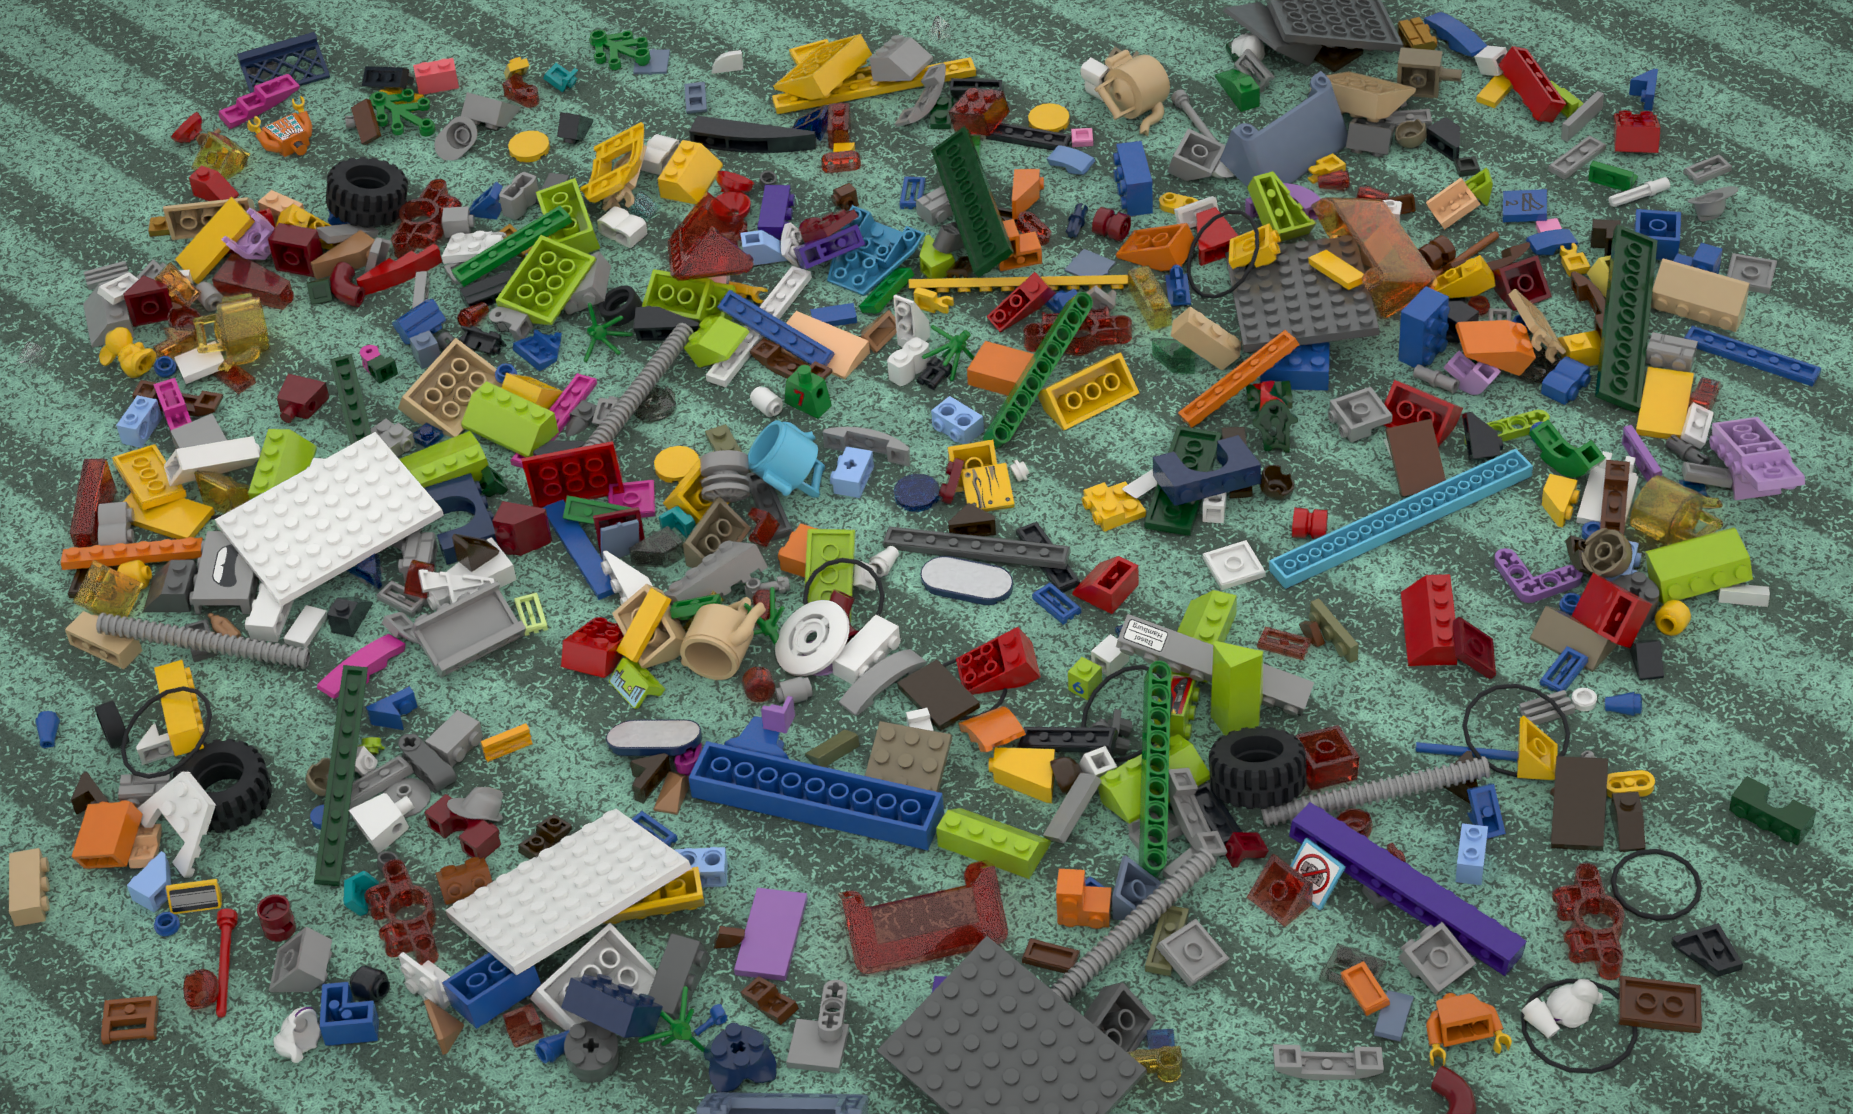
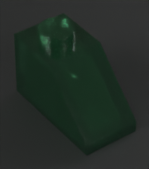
[1152,338,1197,374]

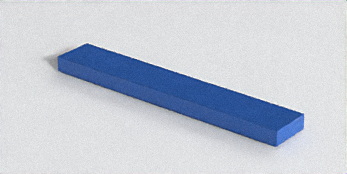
[717,289,835,366]
[1684,326,1822,387]
[543,499,615,600]

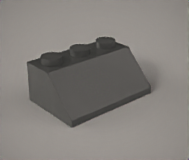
[1084,982,1156,1056]

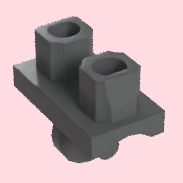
[1091,708,1133,755]

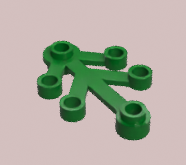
[589,29,651,70]
[369,88,436,137]

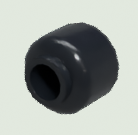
[350,965,390,1003]

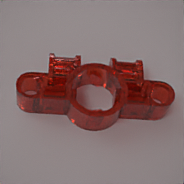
[391,179,462,259]
[1023,306,1132,356]
[364,859,439,965]
[1551,863,1625,980]

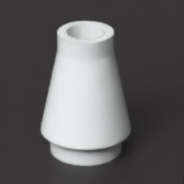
[869,546,899,577]
[1521,998,1560,1039]

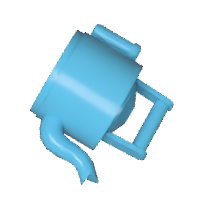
[748,420,825,497]

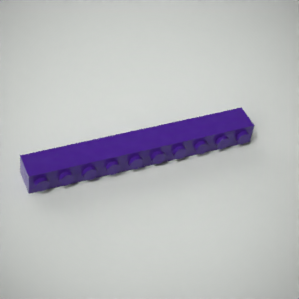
[1289,802,1527,976]

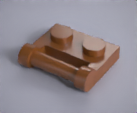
[101,995,159,1045]

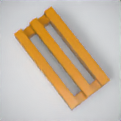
[481,723,533,762]

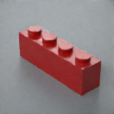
[1499,46,1566,123]

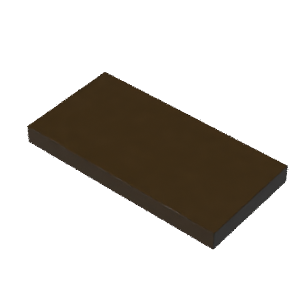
[1551,756,1608,851]

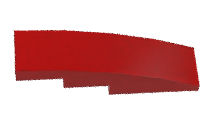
[356,244,442,295]

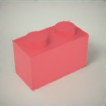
[413,58,459,95]

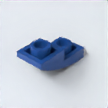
[1526,229,1578,255]

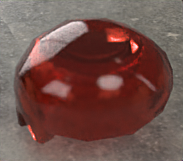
[167,305,202,337]
[1336,808,1373,838]
[183,969,219,1010]

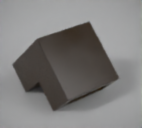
[1590,219,1621,257]

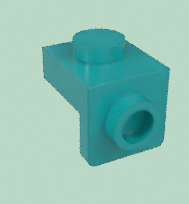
[543,63,578,92]
[659,505,696,539]
[343,871,379,916]

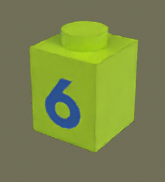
[1068,657,1102,700]

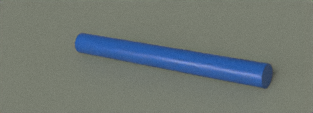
[1416,742,1518,761]

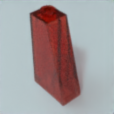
[212,252,294,310]
[70,459,117,548]

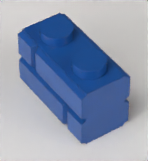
[392,299,446,345]

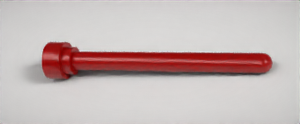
[216,908,238,1018]

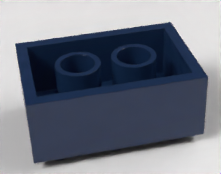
[561,974,663,1038]

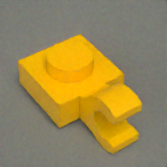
[1308,153,1346,184]
[728,281,768,304]
[914,287,954,314]

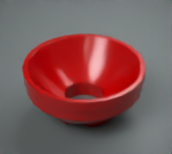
[171,112,203,143]
[716,171,754,194]
[712,191,751,223]

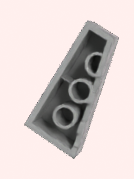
[664,540,768,620]

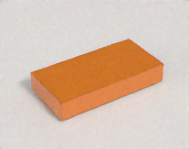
[1340,961,1390,1016]

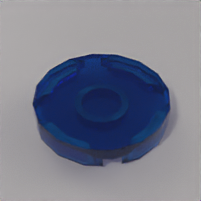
[893,474,940,512]

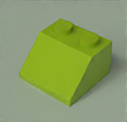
[684,316,749,368]

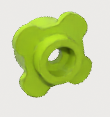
[358,737,385,755]

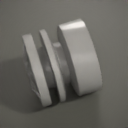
[700,450,750,503]

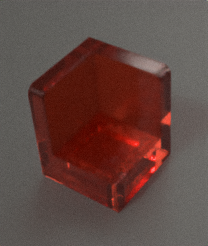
[748,507,780,547]
[403,559,435,599]
[503,1003,545,1048]

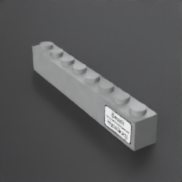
[1116,614,1314,716]

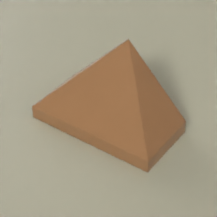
[861,310,897,353]
[654,771,690,815]
[424,999,464,1055]

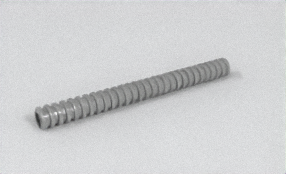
[582,323,693,447]
[96,613,310,669]
[1261,756,1491,827]
[1051,848,1216,1003]

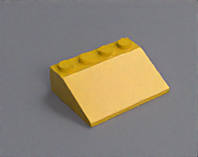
[773,34,872,100]

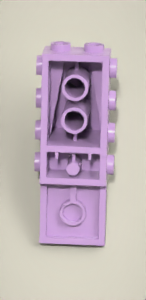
[1709,417,1805,500]

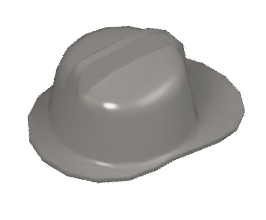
[434,116,478,161]
[1688,186,1738,222]
[447,787,503,822]

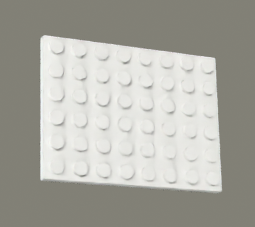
[215,432,444,607]
[445,809,692,975]

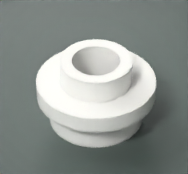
[1010,460,1030,482]

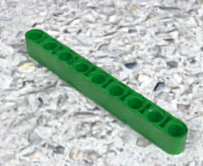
[983,292,1093,449]
[1139,661,1171,878]

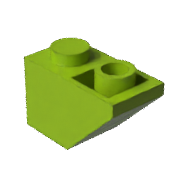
[919,234,955,279]

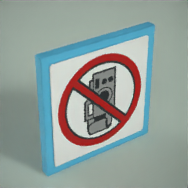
[1282,838,1346,910]

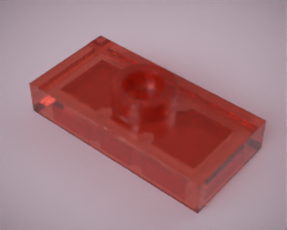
[212,358,256,394]

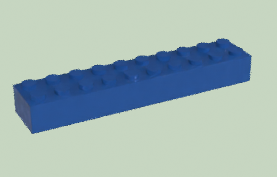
[689,741,944,850]

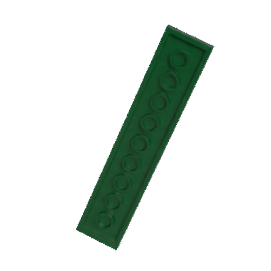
[931,126,1014,278]
[1595,224,1658,413]

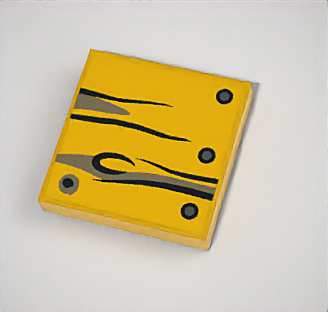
[961,463,1015,512]

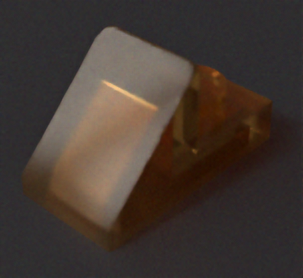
[154,262,201,308]
[153,328,200,360]

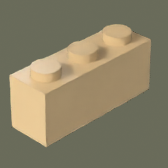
[1171,307,1242,370]
[65,611,142,669]
[9,848,50,927]

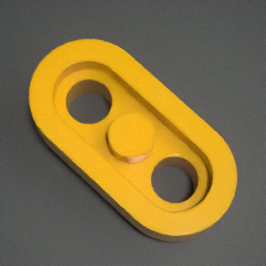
[1159,192,1198,214]
[1607,770,1655,798]

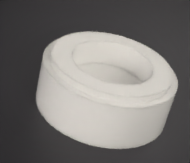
[1571,688,1597,711]

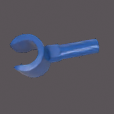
[694,1004,727,1036]

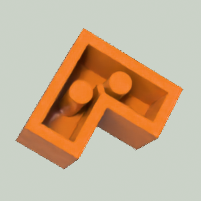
[998,219,1042,271]
[1056,869,1112,929]

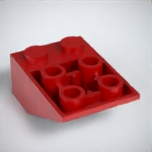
[1614,110,1660,153]
[1572,573,1652,648]
[561,617,624,678]
[956,627,1041,695]

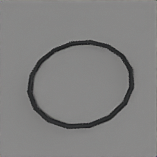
[1187,210,1259,299]
[1081,665,1173,762]
[1462,684,1570,777]
[121,686,212,779]
[1521,978,1638,1074]

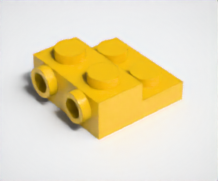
[1229,223,1281,269]
[1081,481,1146,532]

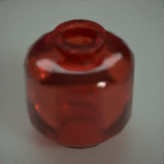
[742,666,775,702]

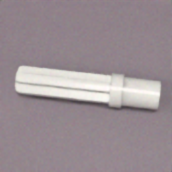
[1608,177,1670,207]

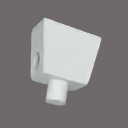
[349,793,414,853]

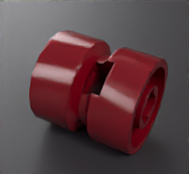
[1092,207,1131,242]
[256,894,296,942]

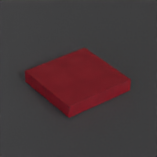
[1453,617,1496,679]

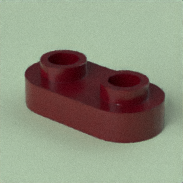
[938,458,964,504]

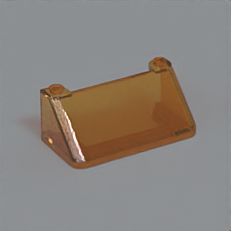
[1311,197,1438,319]

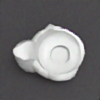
[1231,33,1265,70]
[1546,979,1603,1028]
[273,1006,321,1063]

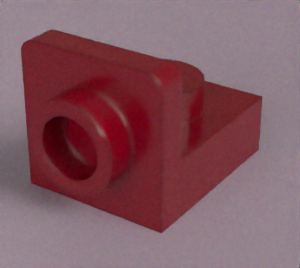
[1225,832,1269,868]

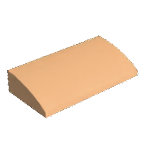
[781,311,870,379]

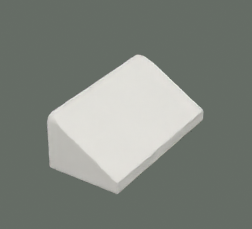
[1718,584,1770,607]

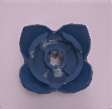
[704,1023,777,1092]

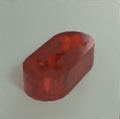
[821,150,861,173]
[1016,211,1051,246]

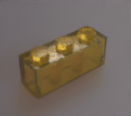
[1128,265,1172,331]

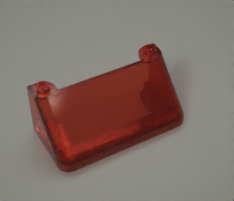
[667,192,754,281]
[836,860,1008,974]

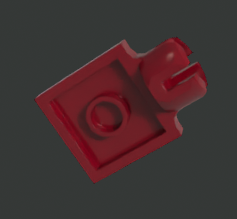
[799,209,858,243]

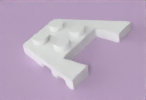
[418,569,495,604]
[137,772,216,878]

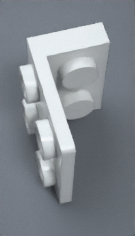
[399,952,450,1010]

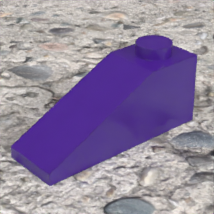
[793,224,865,269]

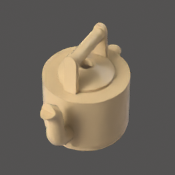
[1094,50,1170,136]
[680,597,766,680]

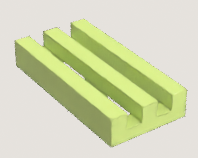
[514,593,548,636]

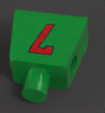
[784,365,832,419]

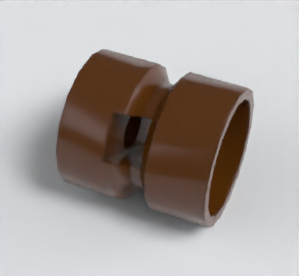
[1414,235,1456,273]

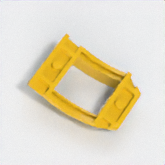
[580,122,644,203]

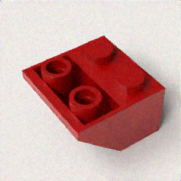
[1072,556,1139,614]

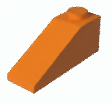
[1012,169,1044,219]

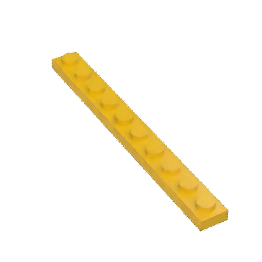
[772,57,976,114]
[909,275,1128,293]

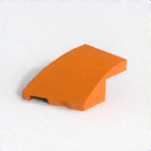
[958,706,1026,752]

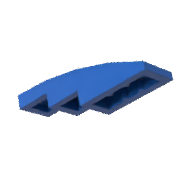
[1424,12,1487,57]

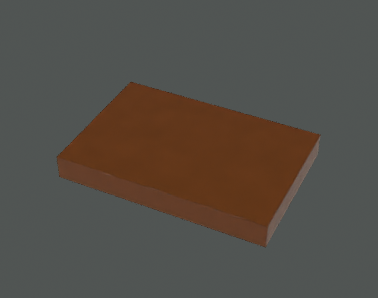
[1385,419,1446,497]
[1618,975,1702,1033]

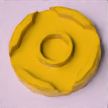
[1028,103,1070,133]
[508,131,550,162]
[654,446,699,483]

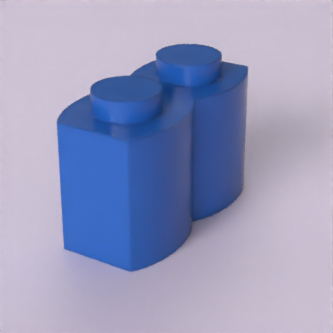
[1541,356,1591,405]

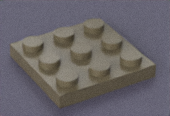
[865,721,953,792]

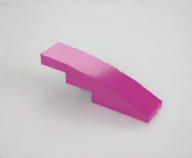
[218,74,300,129]
[153,378,192,432]
[317,634,406,699]

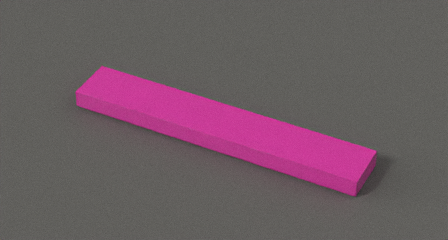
[510,373,597,468]

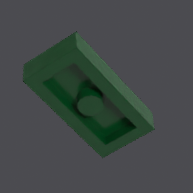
[930,97,954,129]

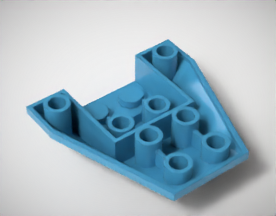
[827,205,925,296]

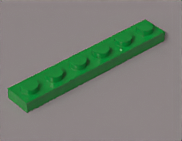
[451,206,572,287]

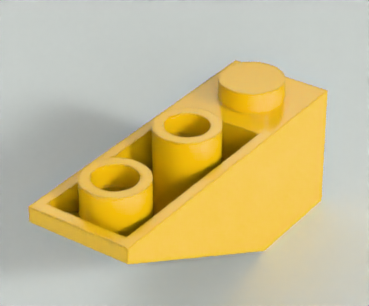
[275,204,341,250]
[1422,255,1496,298]

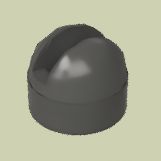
[760,171,777,188]
[437,332,455,350]
[377,851,398,874]

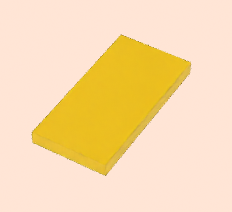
[175,197,255,284]
[1636,367,1694,440]
[112,444,187,510]
[123,493,215,539]

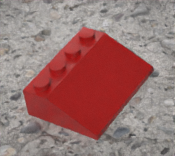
[521,441,625,508]

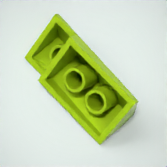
[642,269,736,323]
[1211,641,1263,735]

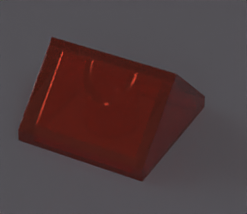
[1247,854,1313,927]

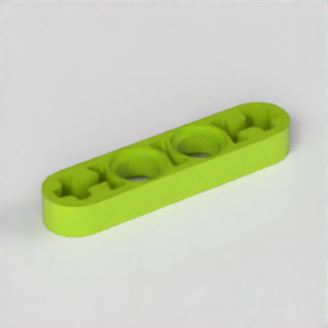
[1464,410,1550,445]

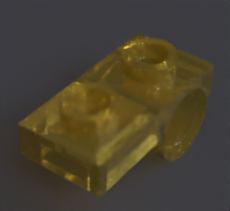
[1127,1046,1182,1083]

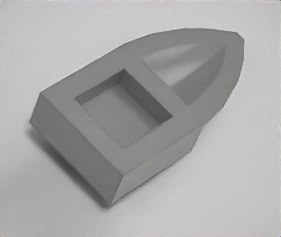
[382,612,420,645]

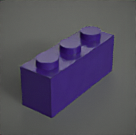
[758,185,795,241]

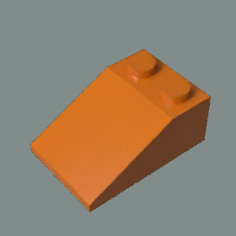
[1116,223,1197,271]
[1455,320,1536,376]

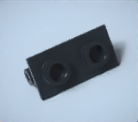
[459,326,507,356]

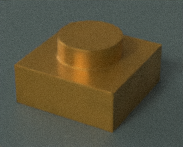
[148,216,170,237]

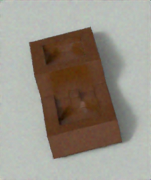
[740,976,799,1025]

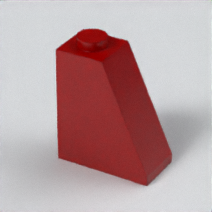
[1196,207,1238,266]

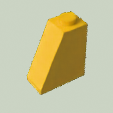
[989,747,1055,803]

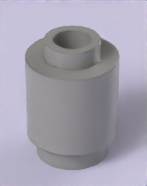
[195,282,224,312]
[775,677,813,704]

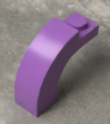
[1245,183,1324,220]

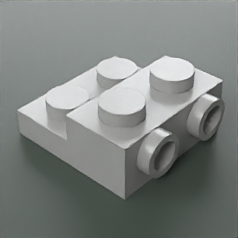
[1328,387,1392,442]
[371,419,415,457]
[1398,922,1476,995]

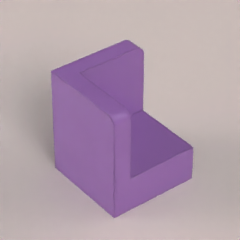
[761,696,795,734]

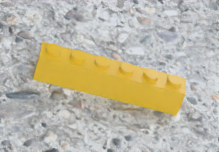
[154,660,207,756]

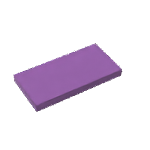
[734,888,808,981]

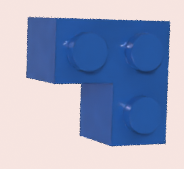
[1673,243,1722,274]
[319,982,379,1046]

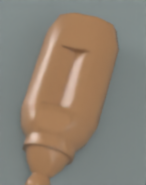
[208,613,242,638]

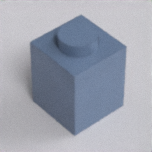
[409,330,440,369]

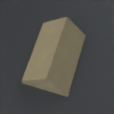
[683,497,751,568]
[1530,606,1618,672]

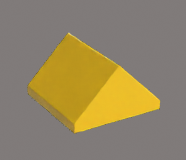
[947,440,997,493]
[1517,715,1558,780]

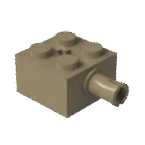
[1397,48,1462,99]

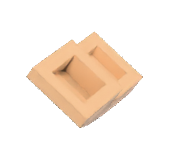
[128,824,162,868]

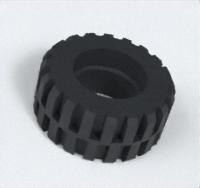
[326,157,408,228]
[1209,726,1307,809]
[172,738,272,833]

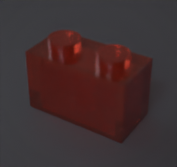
[827,103,851,149]

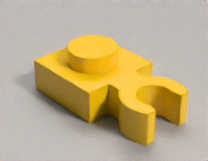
[1560,243,1590,277]

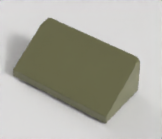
[805,730,860,767]

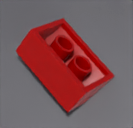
[1384,380,1463,447]

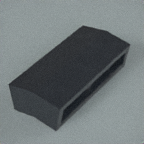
[950,78,1004,99]
[460,270,512,313]

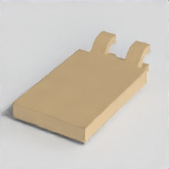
[602,145,647,211]
[1508,289,1566,363]

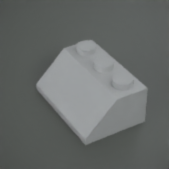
[869,35,933,81]
[83,280,135,348]

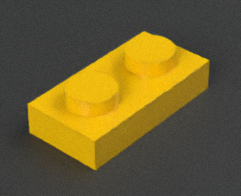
[504,57,529,80]

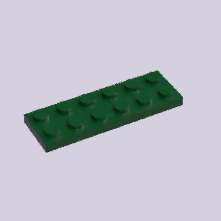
[1144,426,1222,536]

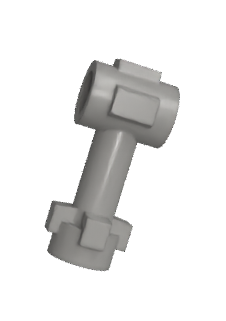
[744,576,790,600]

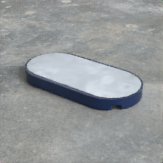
[920,556,1013,605]
[606,719,702,756]

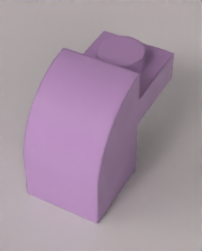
[1443,351,1501,395]

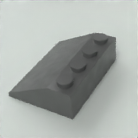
[1223,2,1322,66]

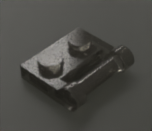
[1319,943,1387,989]

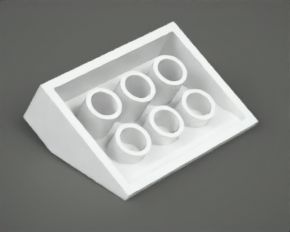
[530,923,657,1030]

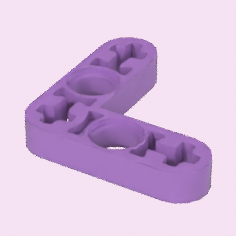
[1494,548,1583,603]

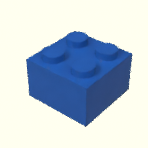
[1634,209,1681,261]

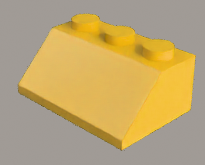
[658,140,723,205]
[663,451,730,525]

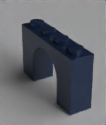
[1152,435,1261,506]
[424,473,497,565]

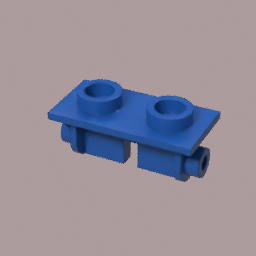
[1165,265,1191,306]

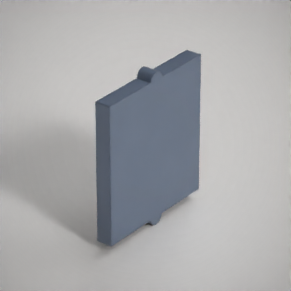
[633,49,670,75]
[1064,249,1116,276]
[600,519,639,560]

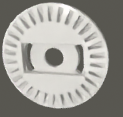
[775,600,849,676]

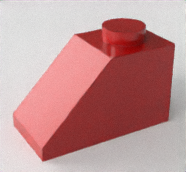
[189,165,239,201]

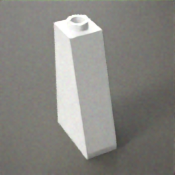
[164,436,260,487]
[427,537,516,610]

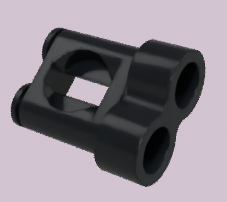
[916,357,953,390]

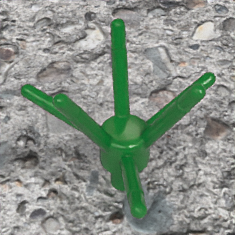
[584,303,633,362]
[922,325,975,381]
[744,587,785,645]
[638,986,705,1052]

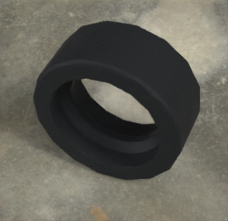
[598,285,642,327]
[94,700,130,749]

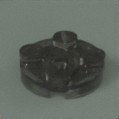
[1517,346,1561,384]
[634,385,676,424]

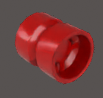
[1292,507,1328,539]

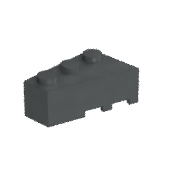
[648,933,712,1020]

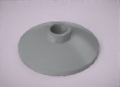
[383,778,431,817]

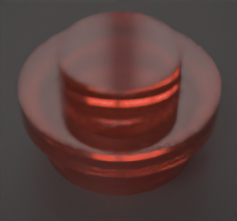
[1468,295,1490,315]

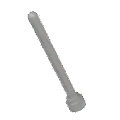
[1171,90,1218,142]

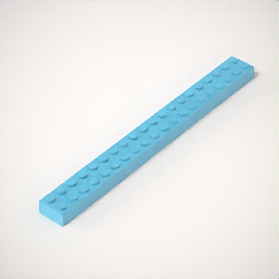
[1269,449,1533,589]

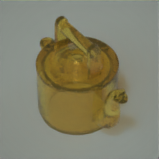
[193,293,271,373]
[1630,475,1723,546]

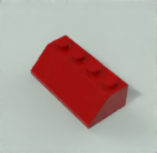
[1401,574,1458,666]

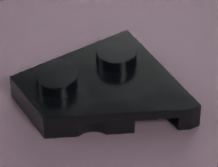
[1671,923,1743,977]

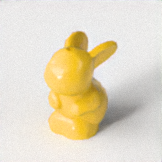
[99,327,156,378]

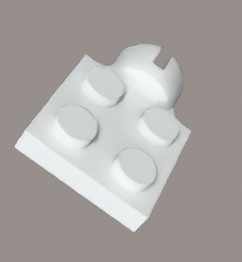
[442,231,507,264]

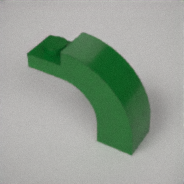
[1528,419,1606,478]

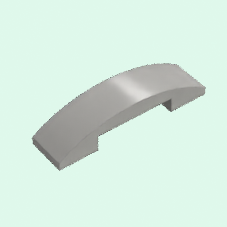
[894,63,946,127]
[823,427,911,466]
[839,649,927,717]
[1168,768,1227,856]
[1273,1044,1384,1080]

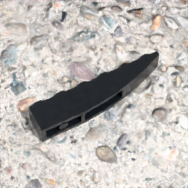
[689,115,817,153]

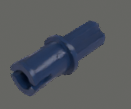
[1066,203,1088,238]

